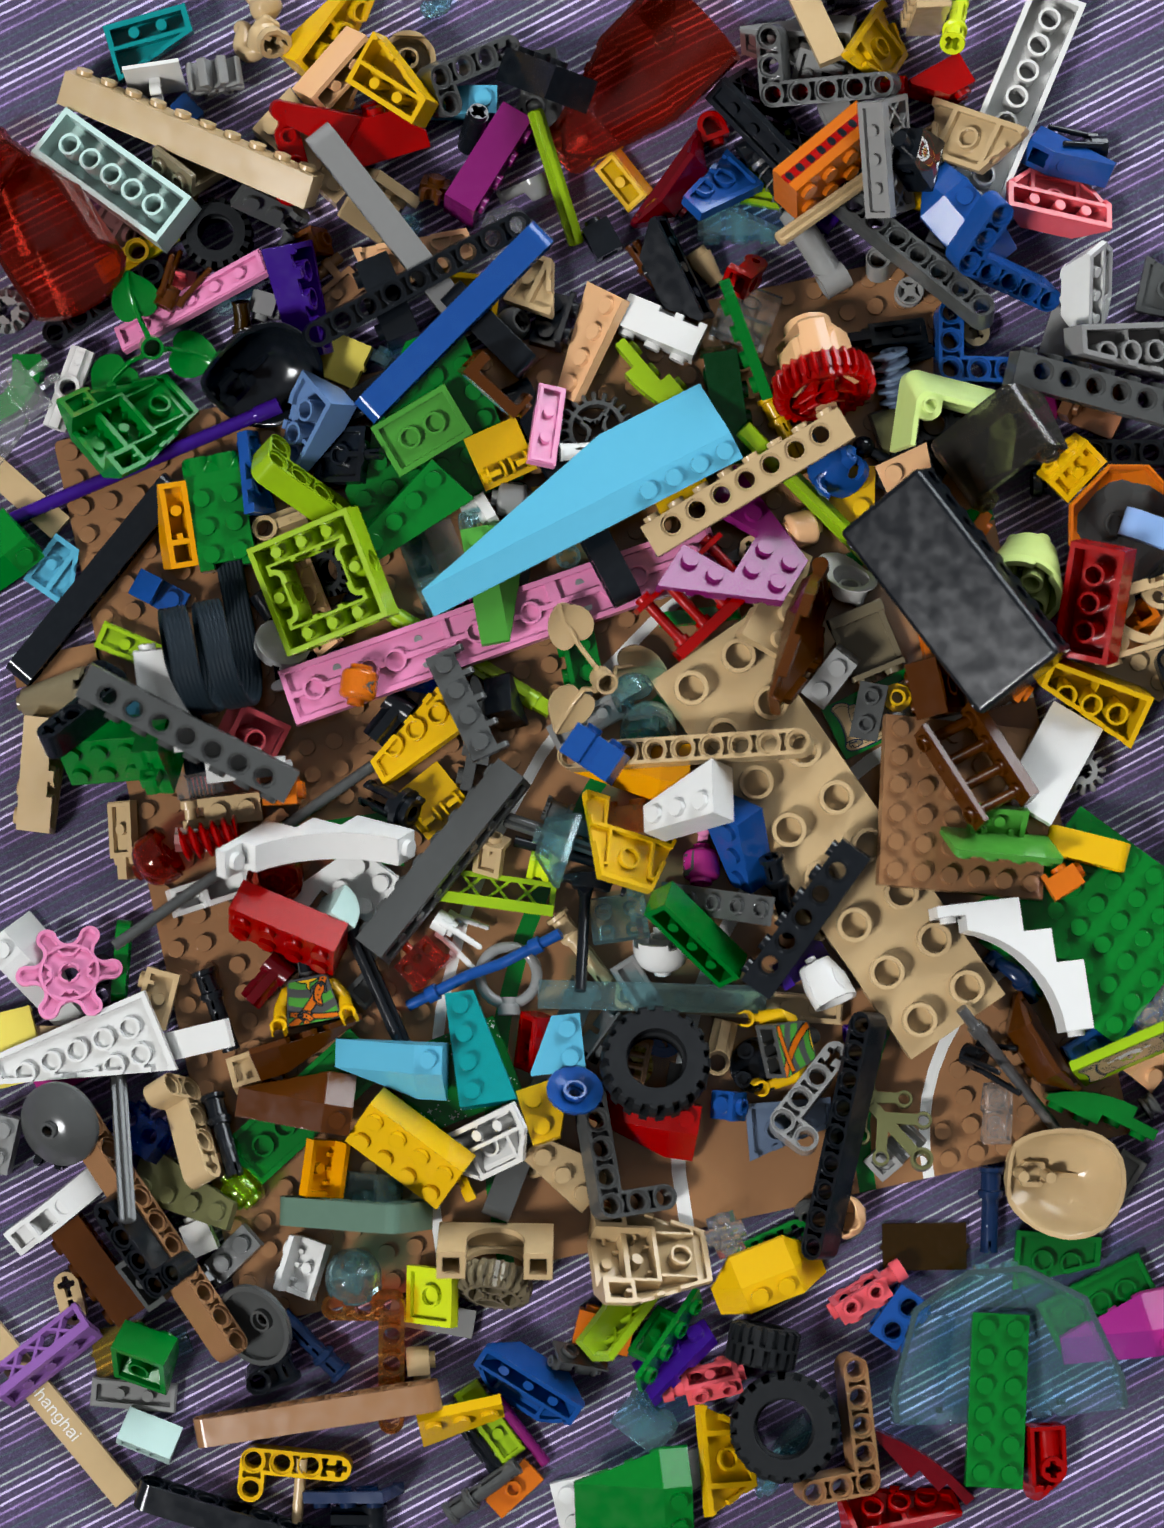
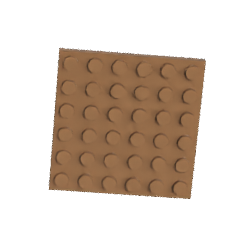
[875,714,1045,901]

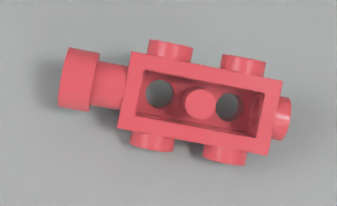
[826,1258,909,1325]
[662,1355,747,1406]

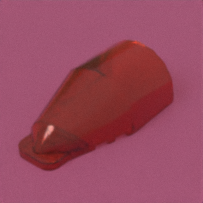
[549,0,741,174]
[0,126,126,322]

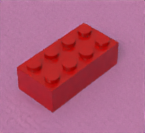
[1057,538,1137,666]
[229,880,349,976]

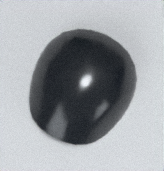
[200,322,324,428]

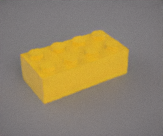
[345,1087,476,1210]

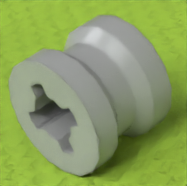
[894,276,924,308]

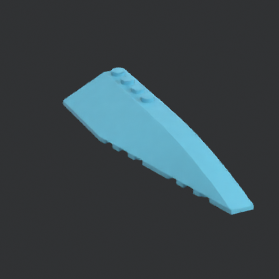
[421,383,743,617]

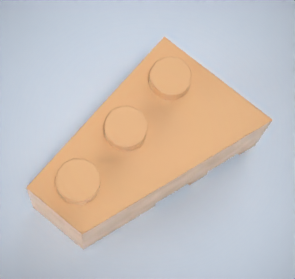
[292,26,369,111]

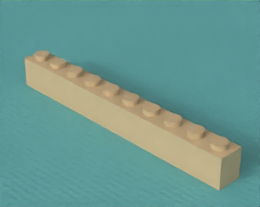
[56,67,325,209]

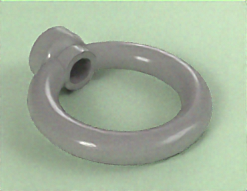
[475,941,543,1016]

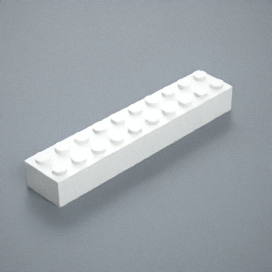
[925,0,1086,254]

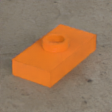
[485,1457,544,1518]

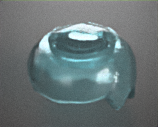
[611,672,653,712]

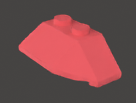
[1006,168,1112,239]

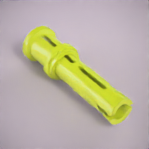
[939,0,969,55]

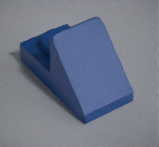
[128,568,192,610]

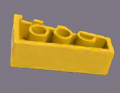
[1036,658,1154,749]

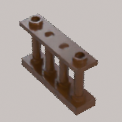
[914,701,1039,832]

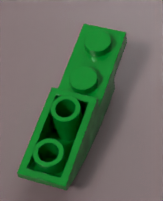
[1042,1090,1158,1143]

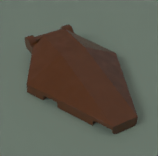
[768,557,833,716]

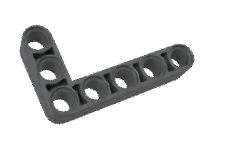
[755,24,901,107]
[572,1085,677,1220]

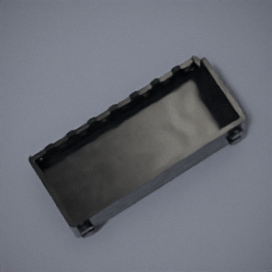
[842,468,1070,713]

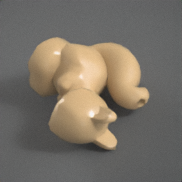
[233,0,292,63]

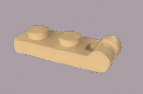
[180,790,263,830]

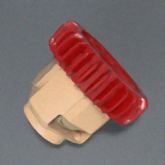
[770,312,876,423]

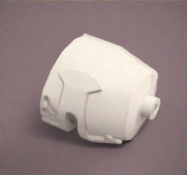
[799,955,857,1012]

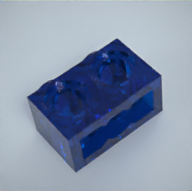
[106,1100,173,1165]

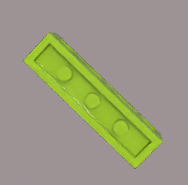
[440,870,557,917]
[575,1298,659,1362]

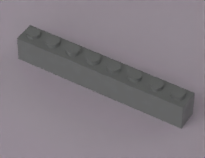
[356,758,531,965]

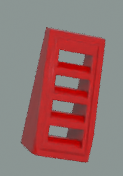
[514,1011,551,1074]

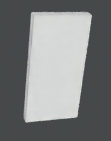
[1003,701,1103,826]

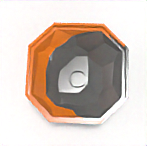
[1068,464,1164,583]

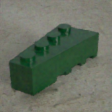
[699,344,753,465]

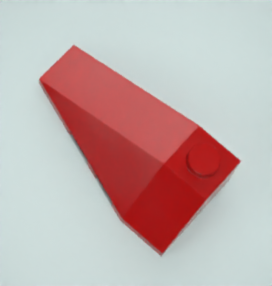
[589,1092,702,1161]

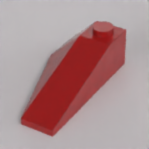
[837,1483,963,1528]

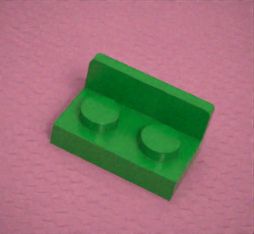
[557,628,601,690]

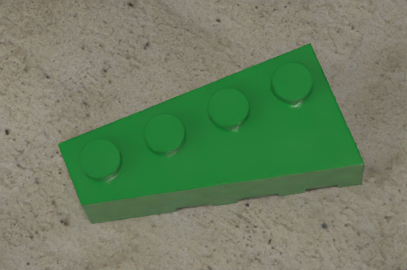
[366,458,474,560]

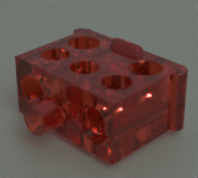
[394,935,452,992]

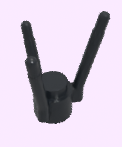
[1048,124,1109,158]
[959,1040,1022,1096]

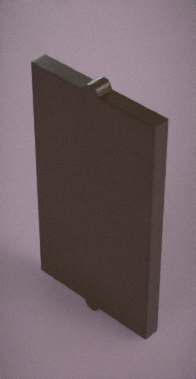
[879,1222,969,1271]

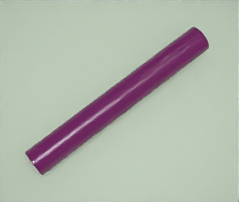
[494,1392,550,1467]

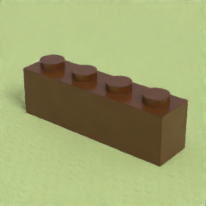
[50,1213,145,1328]

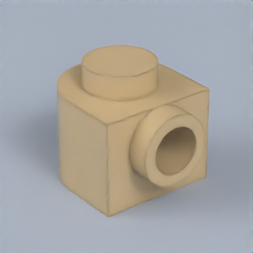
[406,1345,436,1381]

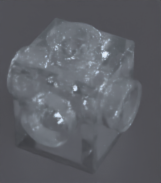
[704,1210,747,1260]

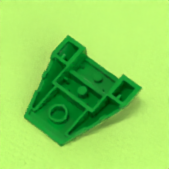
[56,374,199,478]
[574,1445,694,1528]

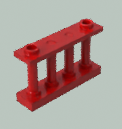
[633,532,745,662]

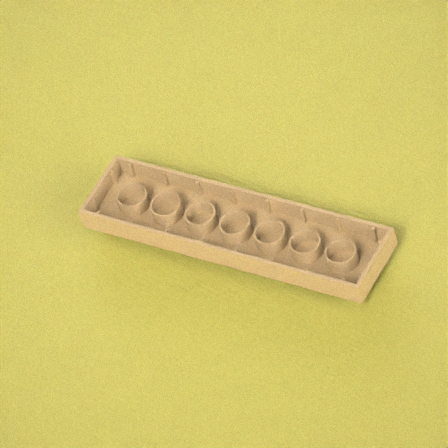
[651,617,1006,1059]

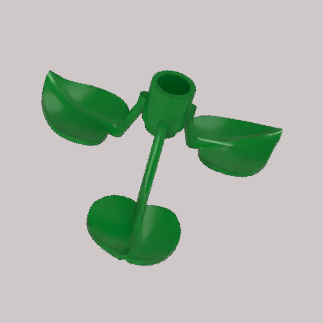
[91,270,217,390]

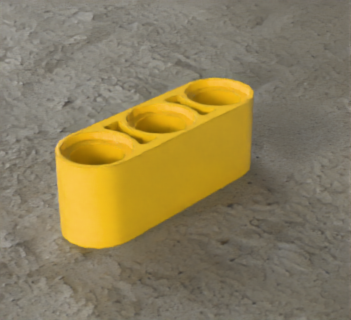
[1047,824,1131,873]

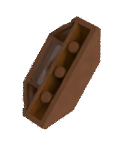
[1004,990,1082,1092]

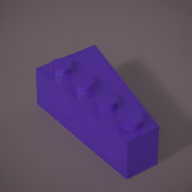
[261,240,334,355]

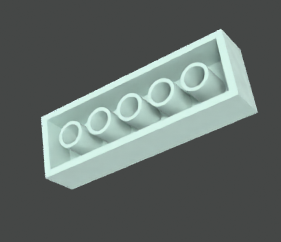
[31,107,202,254]

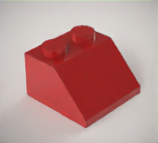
[908,53,975,105]

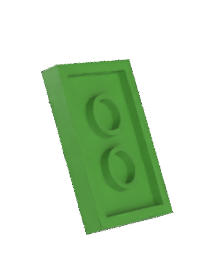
[370,383,473,477]

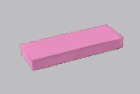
[526,383,566,470]

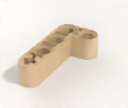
[143,1073,221,1190]

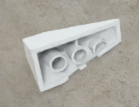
[0,911,84,1026]

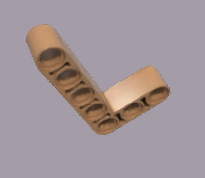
[793,1351,881,1506]

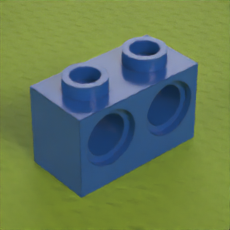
[866,1283,929,1351]

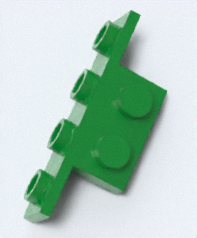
[628,1288,703,1392]

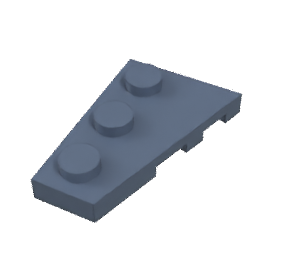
[746,1096,831,1161]

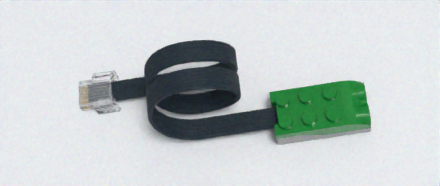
[158,451,263,817]

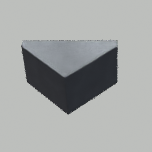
[483,672,529,732]

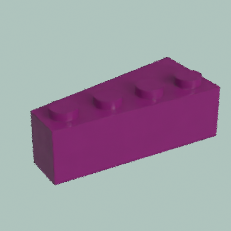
[443,101,533,228]

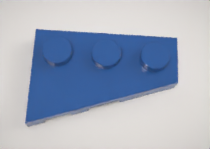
[237,430,276,516]

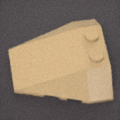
[587,1202,713,1306]

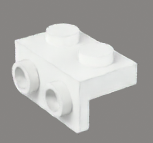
[273,1234,332,1301]

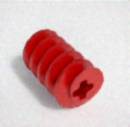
[178,814,241,862]

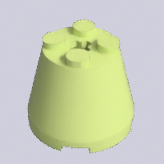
[997,532,1063,620]

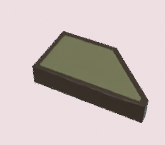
[868,407,896,455]

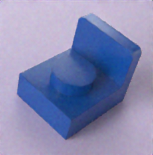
[710,1090,749,1122]

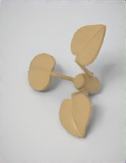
[547,602,667,734]

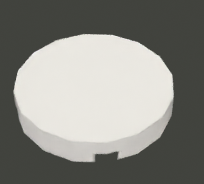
[254,620,311,670]

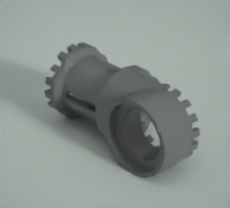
[540,795,589,838]

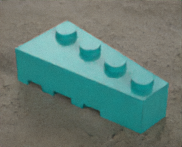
[445,989,519,1110]

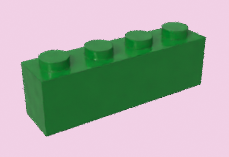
[644,881,748,988]

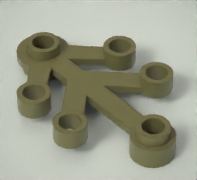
[861,1087,933,1172]

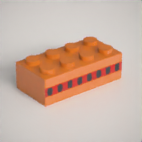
[773,100,862,219]

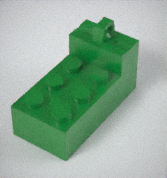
[60,714,185,795]

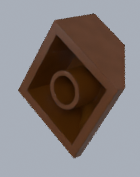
[904,657,967,720]

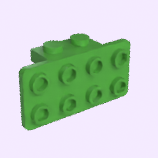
[940,803,1064,866]

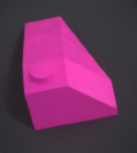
[1060,1286,1164,1364]

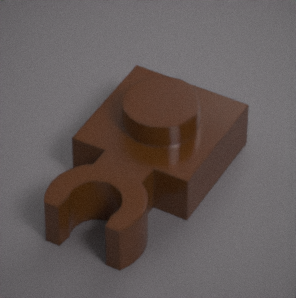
[418,173,452,206]

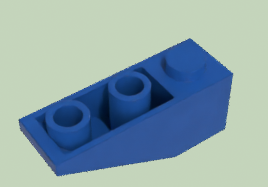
[1020,125,1117,188]

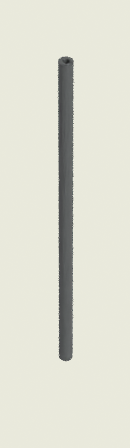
[111,761,375,951]

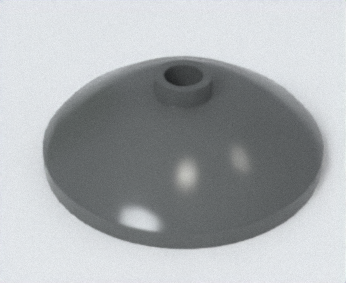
[21,1082,99,1166]
[222,1284,292,1366]

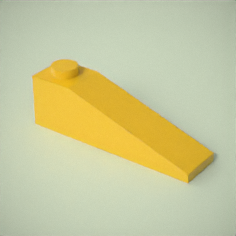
[281,0,375,76]

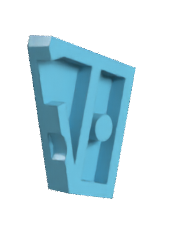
[23,533,79,603]
[531,1012,586,1076]

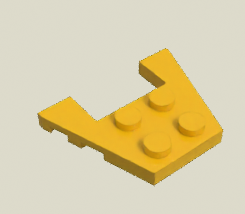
[582,789,677,894]

